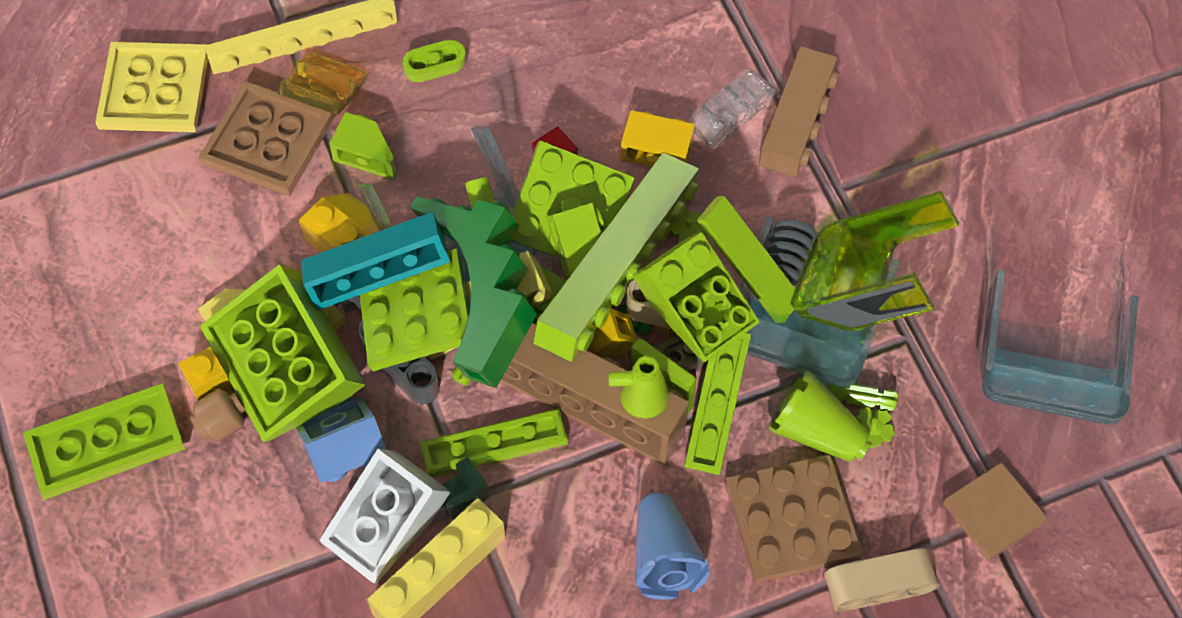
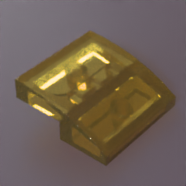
[278,52,368,115]

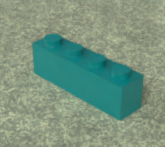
[301,212,450,310]

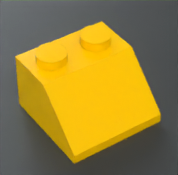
[299,193,393,253]

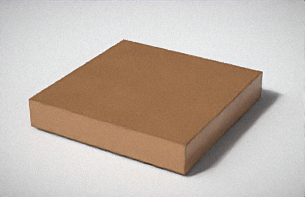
[943,462,1048,561]

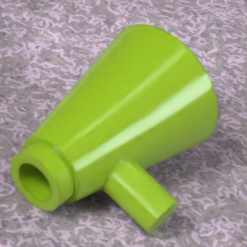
[608,356,669,418]

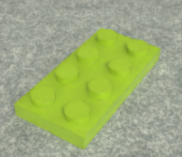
[23,383,185,500]

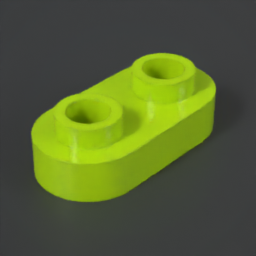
[402,40,466,82]

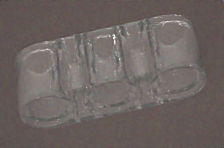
[688,68,776,149]

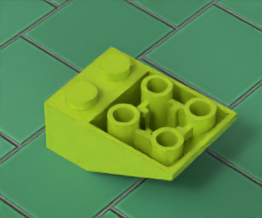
[632,232,760,362]

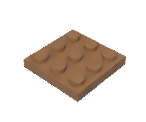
[199,81,334,196]
[725,455,863,584]

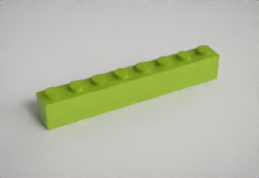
[533,152,700,362]

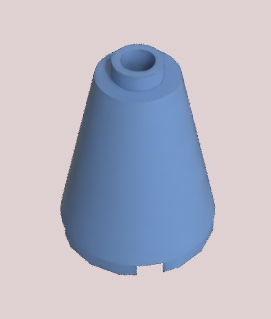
[635,492,710,600]

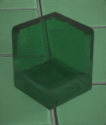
[442,457,489,521]

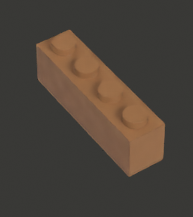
[759,46,840,177]

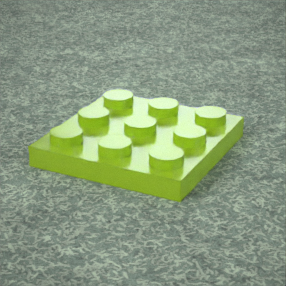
[511,141,635,259]
[360,248,470,371]

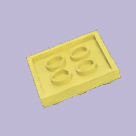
[95,42,208,132]

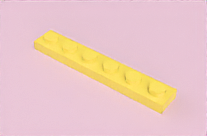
[205,0,397,75]

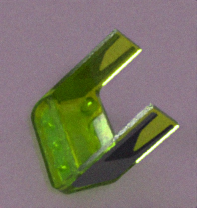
[791,191,959,331]

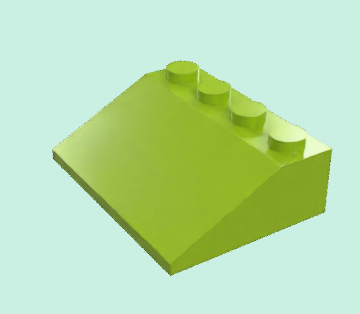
[200,264,366,443]

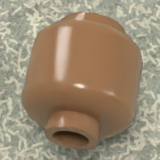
[190,388,246,442]

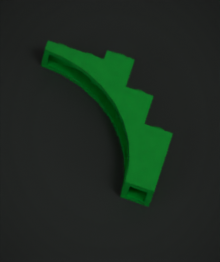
[410,196,537,388]

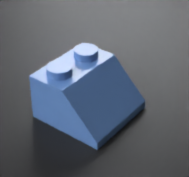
[296,396,387,483]

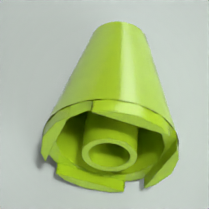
[767,370,871,462]

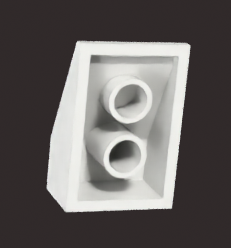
[319,449,451,583]

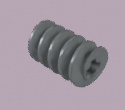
[766,219,817,286]

